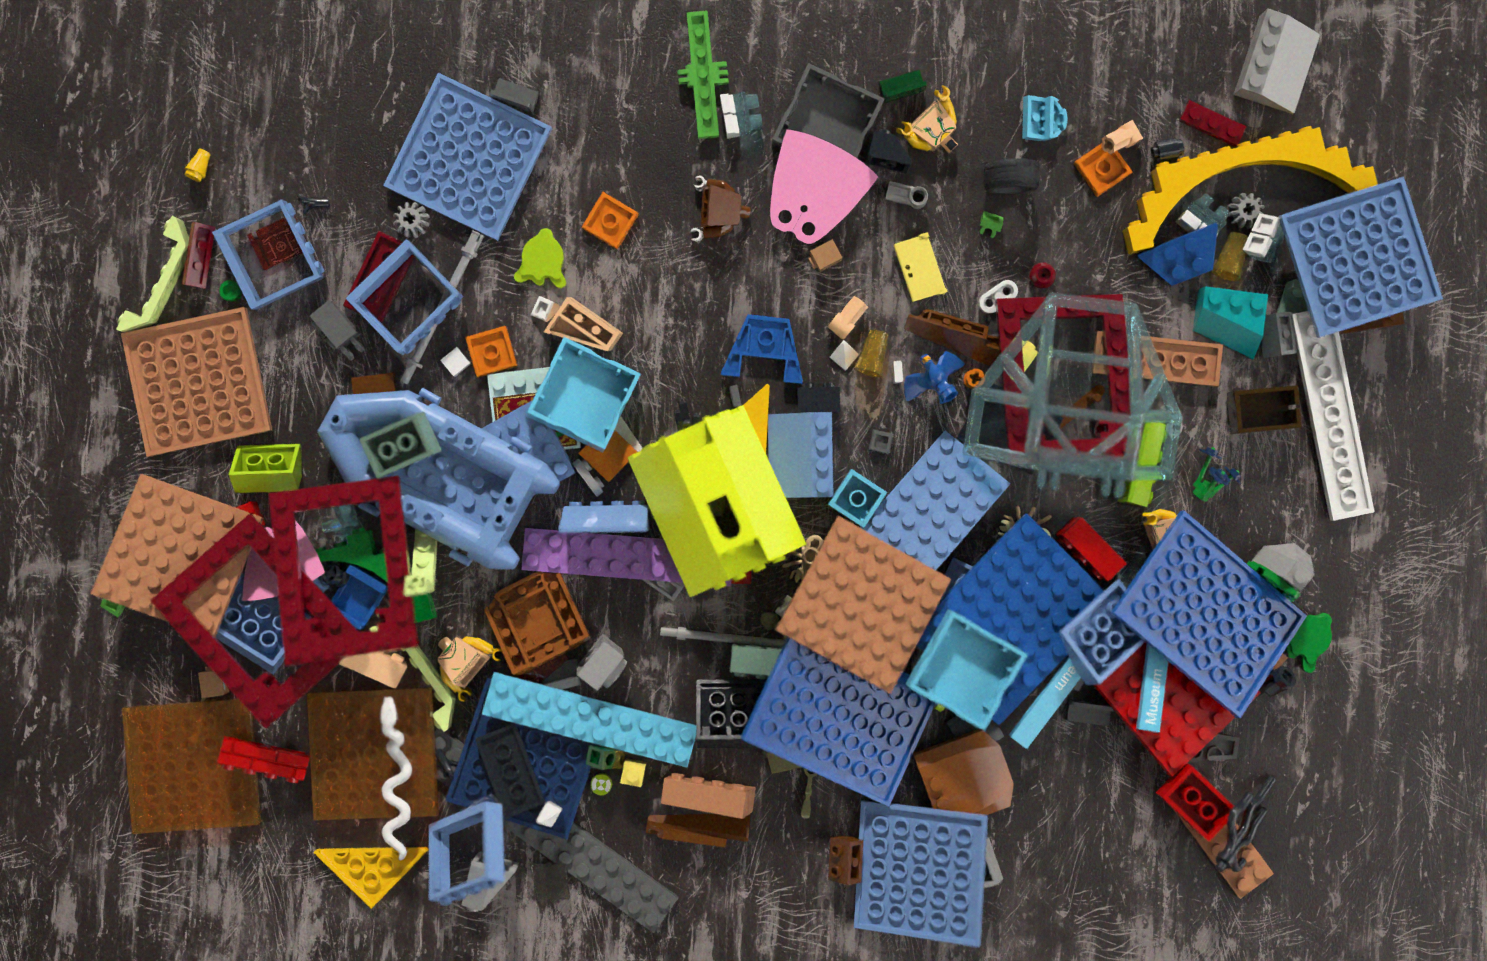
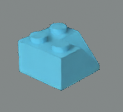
[827,469,887,528]

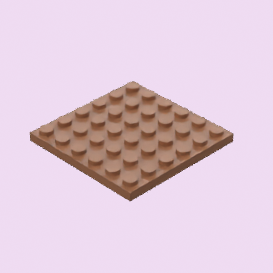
[121,307,273,457]
[91,474,264,637]
[776,516,951,693]

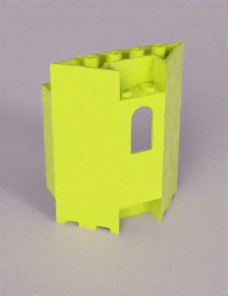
[627,405,807,597]

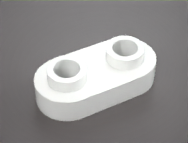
[978,280,1018,314]

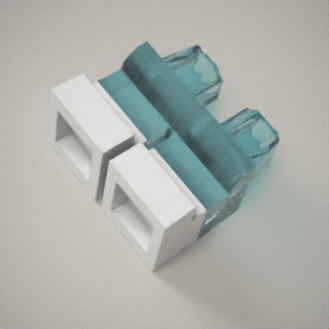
[720,91,762,139]
[1175,193,1229,234]
[1243,213,1284,263]

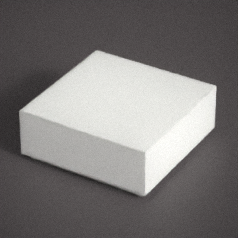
[440,347,471,377]
[891,361,903,384]

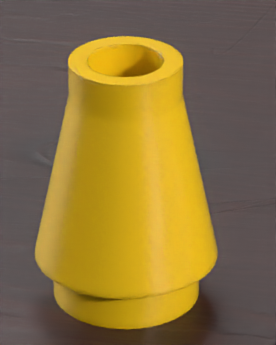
[185,149,211,182]

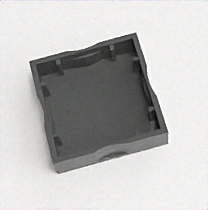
[772,63,885,158]

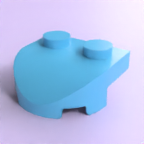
[1022,95,1067,141]

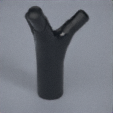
[297,194,330,214]
[433,748,458,778]

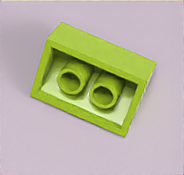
[229,444,302,493]

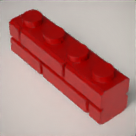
[217,736,310,783]

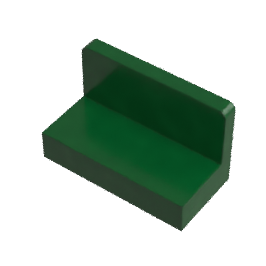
[879,69,927,103]

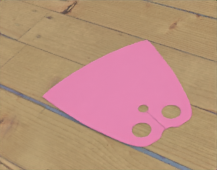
[770,130,878,244]

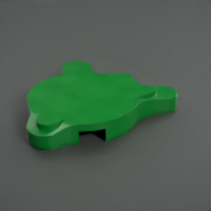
[1246,561,1300,602]
[1286,613,1332,673]

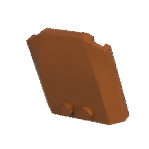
[484,572,591,676]
[913,728,1014,815]

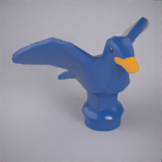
[904,351,965,404]

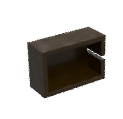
[1227,385,1302,434]

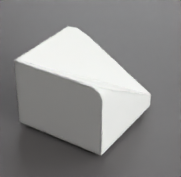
[537,801,562,827]

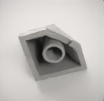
[1251,543,1314,591]
[462,852,519,912]

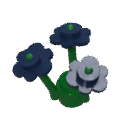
[1193,447,1242,502]

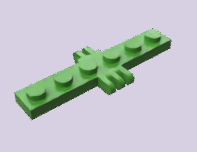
[677,11,729,139]

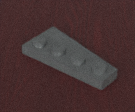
[1148,733,1240,766]

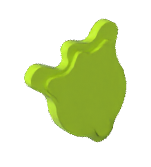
[514,228,567,288]

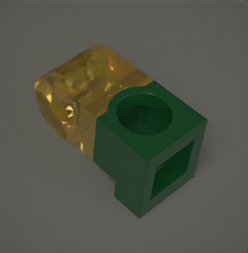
[586,745,626,770]

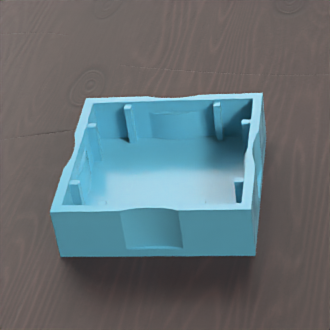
[526,337,641,453]
[905,609,1027,730]

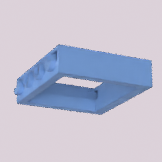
[212,200,324,310]
[346,239,463,355]
[429,801,504,905]

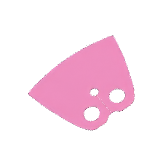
[242,522,325,601]

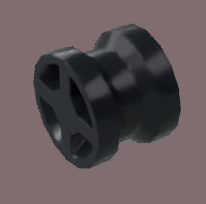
[322,563,350,588]

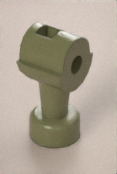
[761,611,787,641]

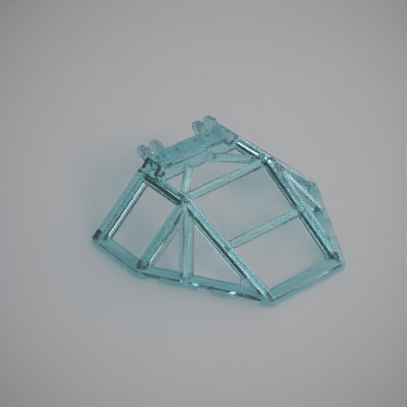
[963,292,1182,497]

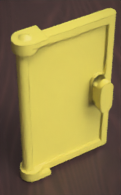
[894,233,948,302]

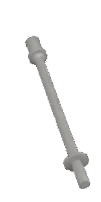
[400,230,485,385]

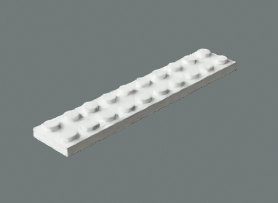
[1291,311,1374,521]

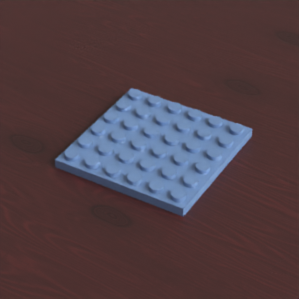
[383,73,552,241]
[1278,177,1443,338]
[854,800,988,947]

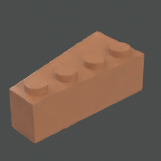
[661,773,756,819]

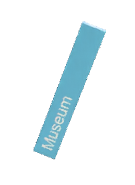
[1136,644,1168,732]
[1009,656,1081,749]

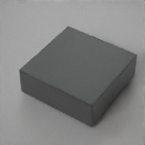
[729,385,742,408]
[868,429,894,454]

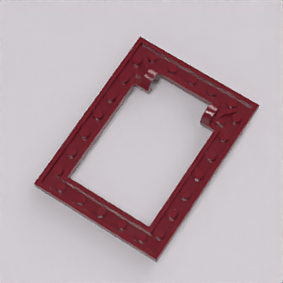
[996,294,1139,465]
[269,476,418,666]
[150,513,360,728]

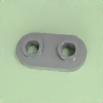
[572,458,604,497]

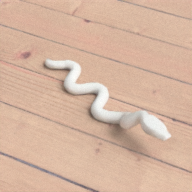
[381,697,412,861]

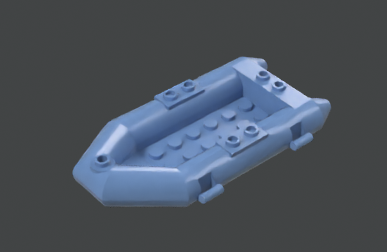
[317,388,560,570]

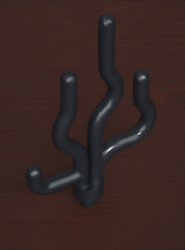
[1215,776,1276,872]

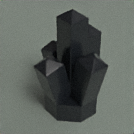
[674,400,700,432]
[1259,666,1296,697]

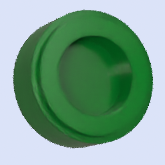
[219,280,242,302]

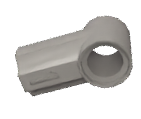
[885,181,928,209]

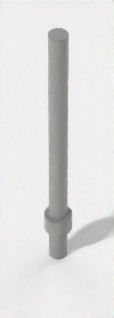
[660,627,785,648]

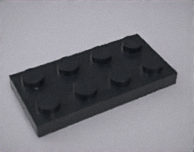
[475,723,546,819]

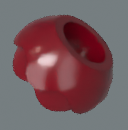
[1029,263,1056,288]

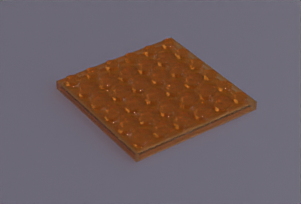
[307,687,439,820]
[122,699,261,834]

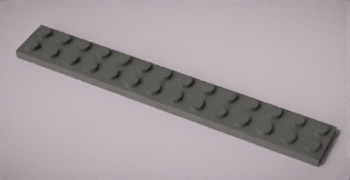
[414,729,678,933]

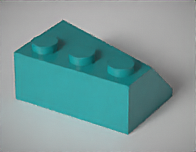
[1193,286,1268,360]

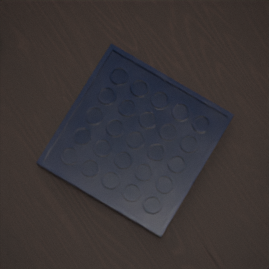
[445,678,598,839]

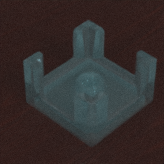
[322,505,359,533]

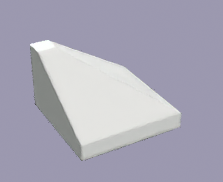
[531,296,561,322]
[830,340,859,371]

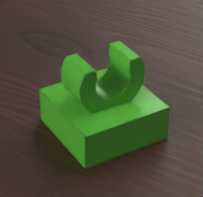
[980,211,1003,238]

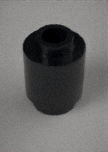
[1151,138,1184,163]

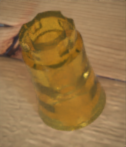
[1211,232,1248,281]
[854,330,889,377]

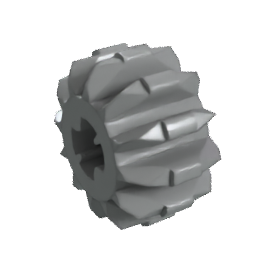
[1227,193,1265,229]
[393,202,429,238]

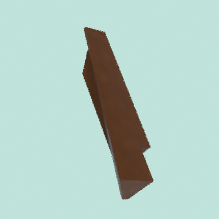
[904,309,1000,369]
[646,814,751,848]

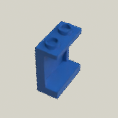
[331,564,388,630]

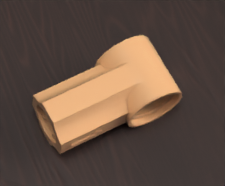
[1101,120,1143,154]
[827,296,868,340]

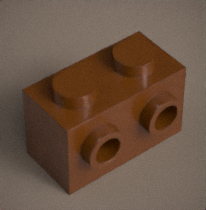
[828,835,864,885]

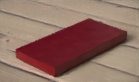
[343,231,415,324]

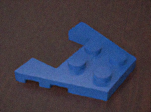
[721,314,803,384]

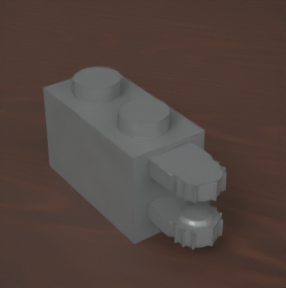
[310,300,365,361]

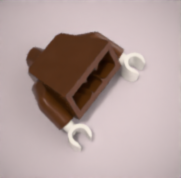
[691,176,751,242]

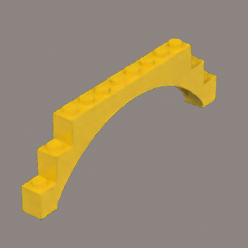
[1123,126,1378,254]

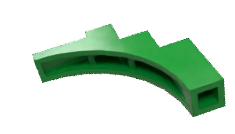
[315,528,437,623]

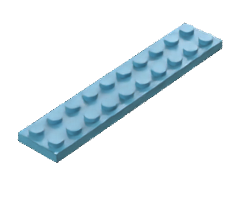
[482,672,696,767]

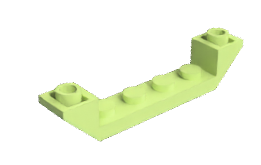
[117,216,189,332]
[404,529,437,596]
[370,625,456,732]

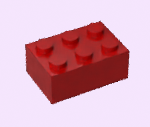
[1055,517,1127,581]
[1156,764,1233,842]

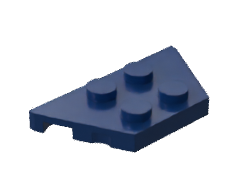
[1138,222,1218,286]

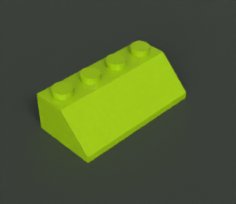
[1117,418,1167,507]

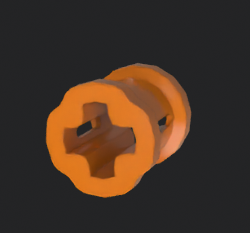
[963,368,985,389]

